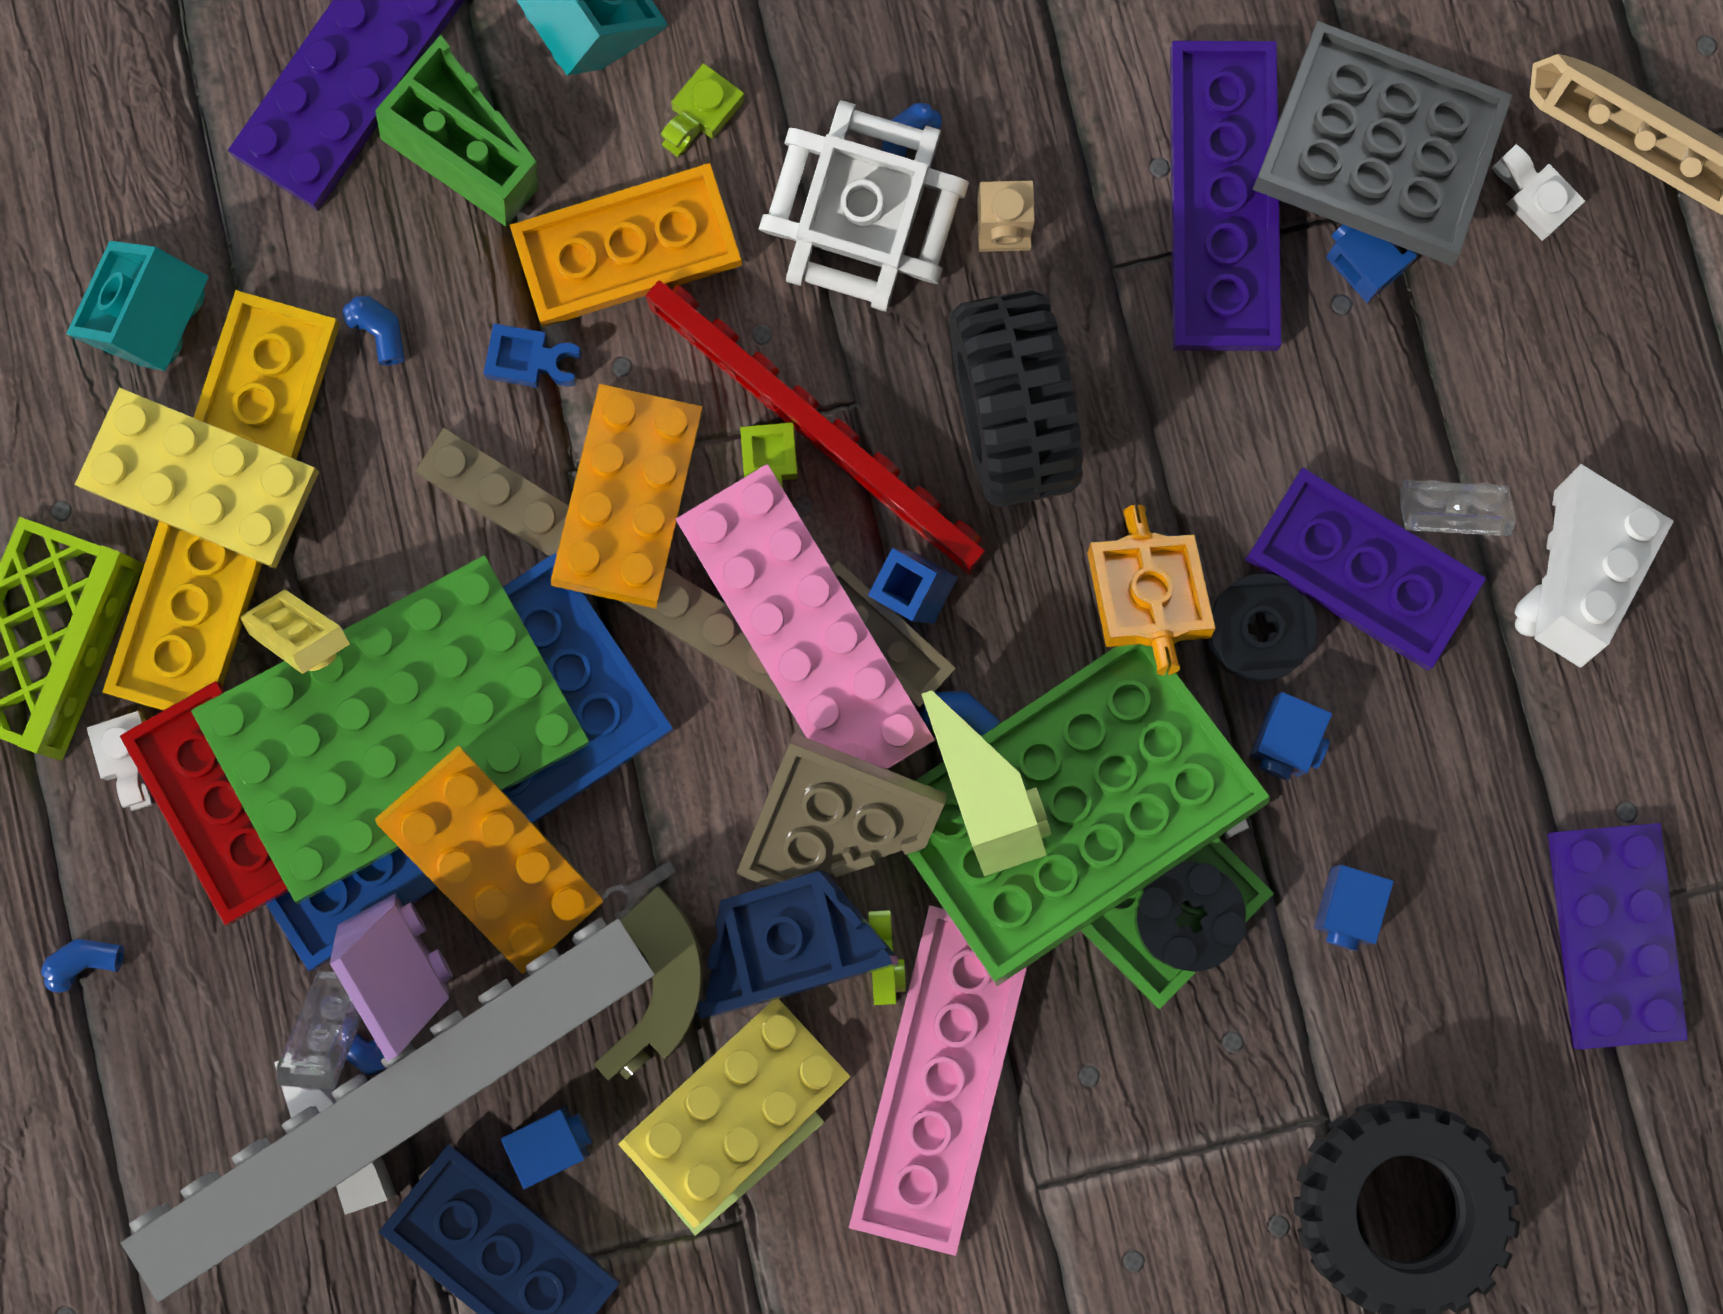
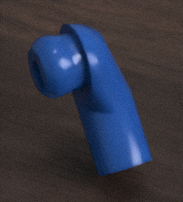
[342,296,405,366]
[918,691,1001,736]
[41,939,124,993]

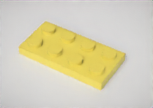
[75,387,319,569]
[618,999,851,1228]

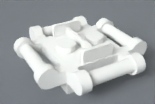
[758,100,969,312]

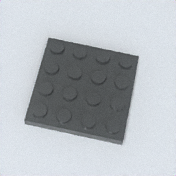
[1253,21,1512,267]

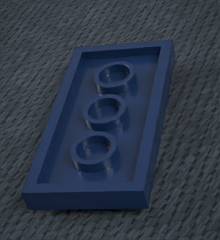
[378,1143,621,1314]

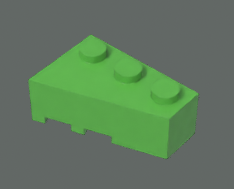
[375,35,538,227]

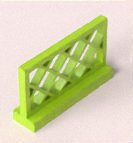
[0,517,144,761]

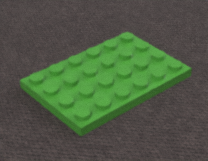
[191,555,590,904]
[907,644,1270,986]

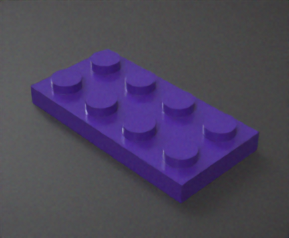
[1245,467,1486,671]
[1548,823,1688,1049]

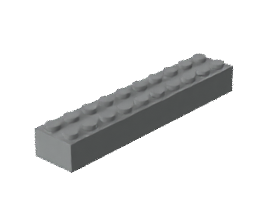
[120,917,655,1303]

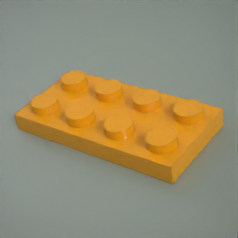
[510,163,742,328]
[551,384,703,609]
[375,745,604,974]

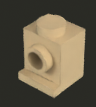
[977,181,1035,252]

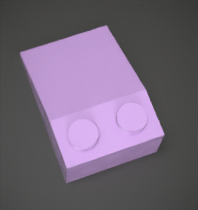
[330,893,453,1062]

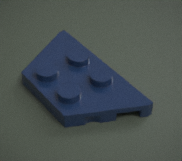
[698,871,899,1019]

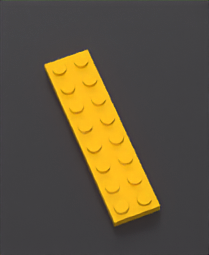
[102,290,340,711]

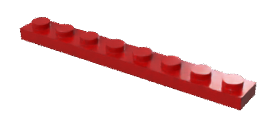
[645,280,985,575]

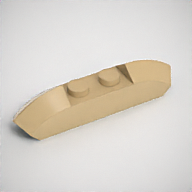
[1529,54,1723,215]

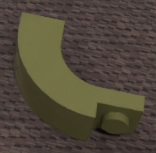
[594,886,704,1081]

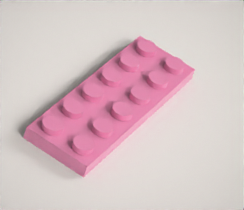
[675,464,935,770]
[849,906,1027,1256]

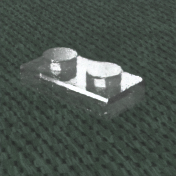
[1399,480,1516,536]

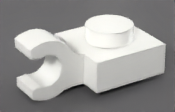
[1492,144,1585,241]
[87,711,154,811]

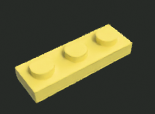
[240,589,350,674]

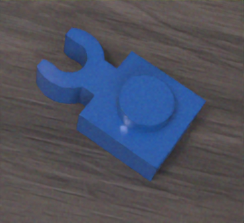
[483,323,582,388]

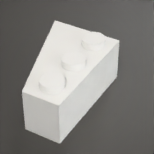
[1534,464,1674,668]

